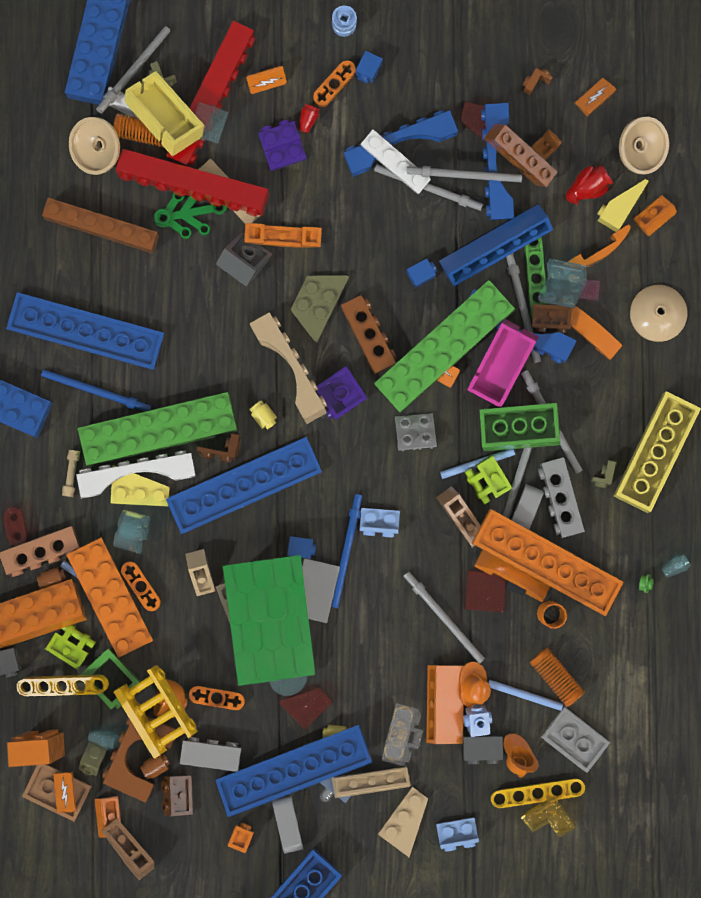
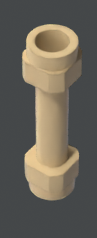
[62,450,80,497]

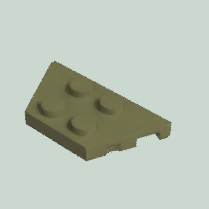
[291,275,349,343]

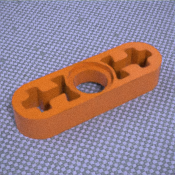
[313,61,356,107]
[121,562,161,611]
[189,686,245,710]

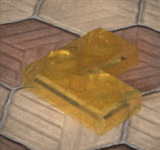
[522,796,576,837]

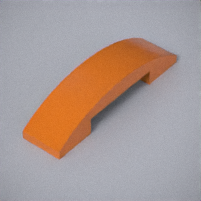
[244,223,322,248]
[562,224,631,270]
[557,298,622,360]
[474,550,550,602]

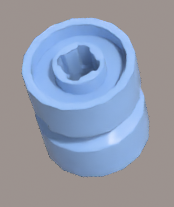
[332,5,357,37]

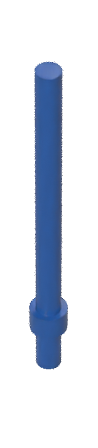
[41,369,152,412]
[331,494,363,608]

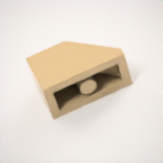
[185,549,215,596]

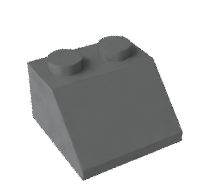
[216,232,272,286]

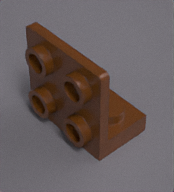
[197,433,241,463]

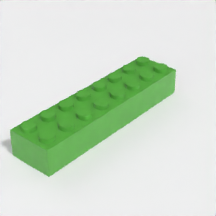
[374,280,516,412]
[78,392,238,467]

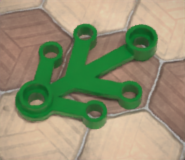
[154,193,227,239]

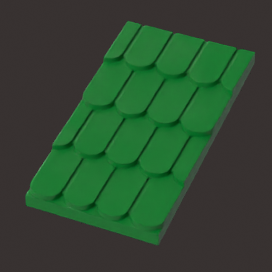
[223,555,315,686]

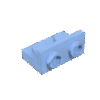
[360,508,400,537]
[436,817,479,851]

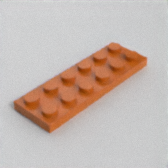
[66,537,153,658]

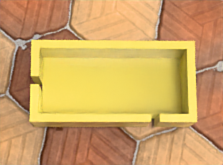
[125,71,204,156]

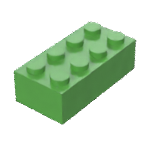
[480,403,561,451]

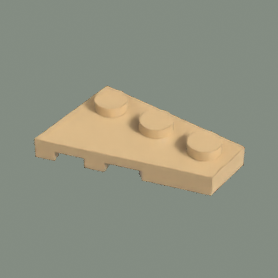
[378,787,428,857]

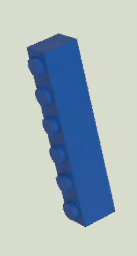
[439,204,553,286]

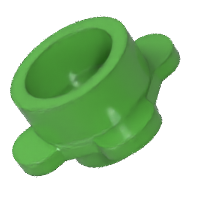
[639,574,654,593]

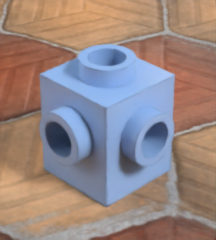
[463,704,492,737]

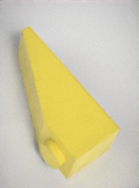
[597,179,649,232]

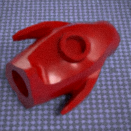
[566,164,613,205]

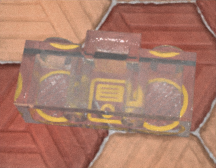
[381,703,423,766]

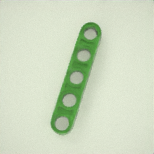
[524,237,547,321]

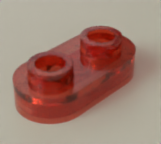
[3,508,27,546]

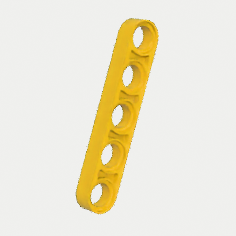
[17,675,109,696]
[490,778,585,808]

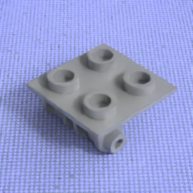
[395,413,437,451]

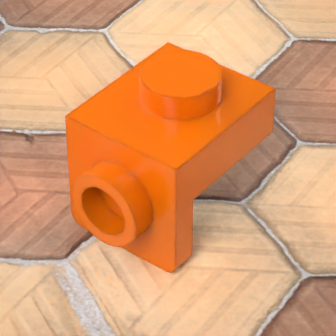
[228,822,254,853]

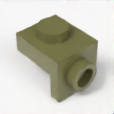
[149,61,177,88]
[79,742,107,776]

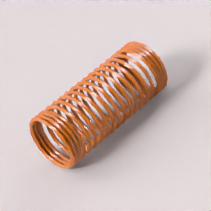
[113,113,164,147]
[537,601,567,629]
[529,647,585,707]

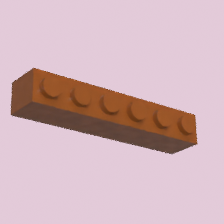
[42,198,159,254]

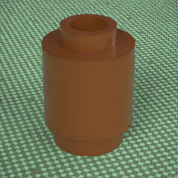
[37,567,67,589]
[140,754,170,779]

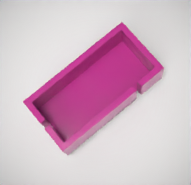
[467,319,539,408]

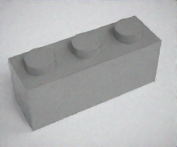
[180,737,242,772]

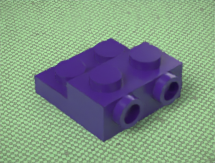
[258,119,307,171]
[316,367,368,421]

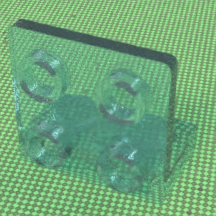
[538,259,587,308]

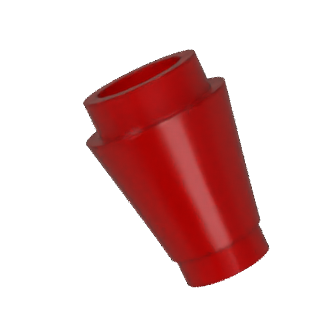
[298,104,320,134]

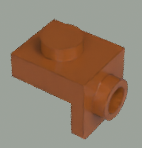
[523,68,552,95]
[531,129,562,160]

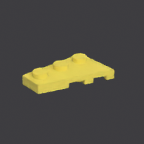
[111,465,170,507]

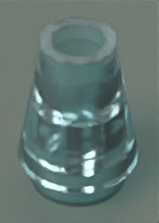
[661,553,691,578]
[88,730,119,750]

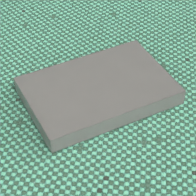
[302,558,340,623]
[541,707,611,773]

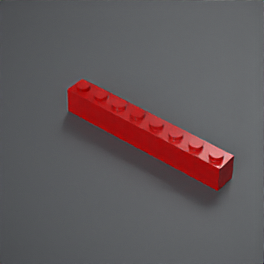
[166,21,256,167]
[115,149,269,217]

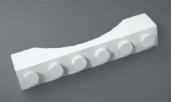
[76,451,195,499]

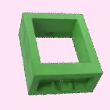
[80,648,141,709]

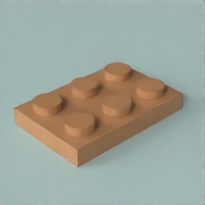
[22,764,92,822]

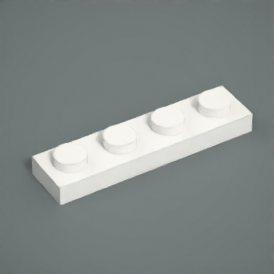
[360,130,431,194]

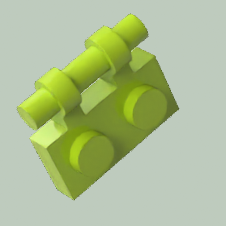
[465,455,512,504]
[45,625,96,670]

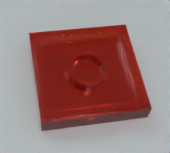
[465,571,506,612]

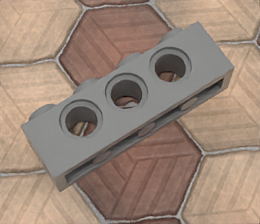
[538,457,585,538]

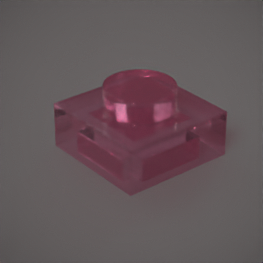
[578,279,600,301]

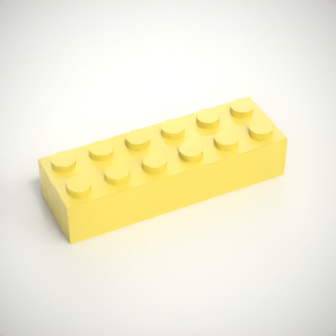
[613,391,701,513]

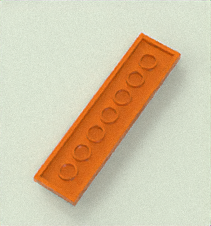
[472,509,624,616]

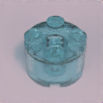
[113,510,150,554]

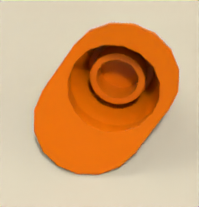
[460,662,491,708]
[503,734,539,778]

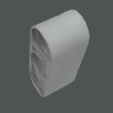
[511,484,544,530]
[272,794,303,854]

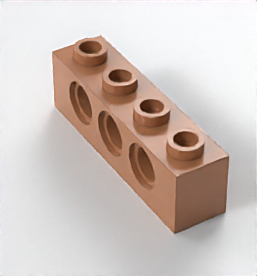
[0,526,81,577]

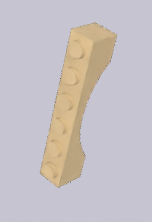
[250,312,327,424]

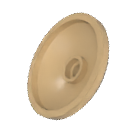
[69,117,120,175]
[619,117,669,174]
[630,285,687,342]

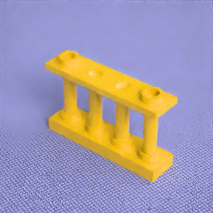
[114,665,198,759]

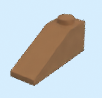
[436,486,481,547]
[102,819,154,880]

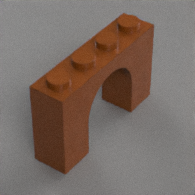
[102,715,177,803]

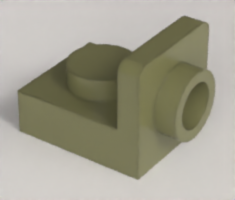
[591,460,616,488]

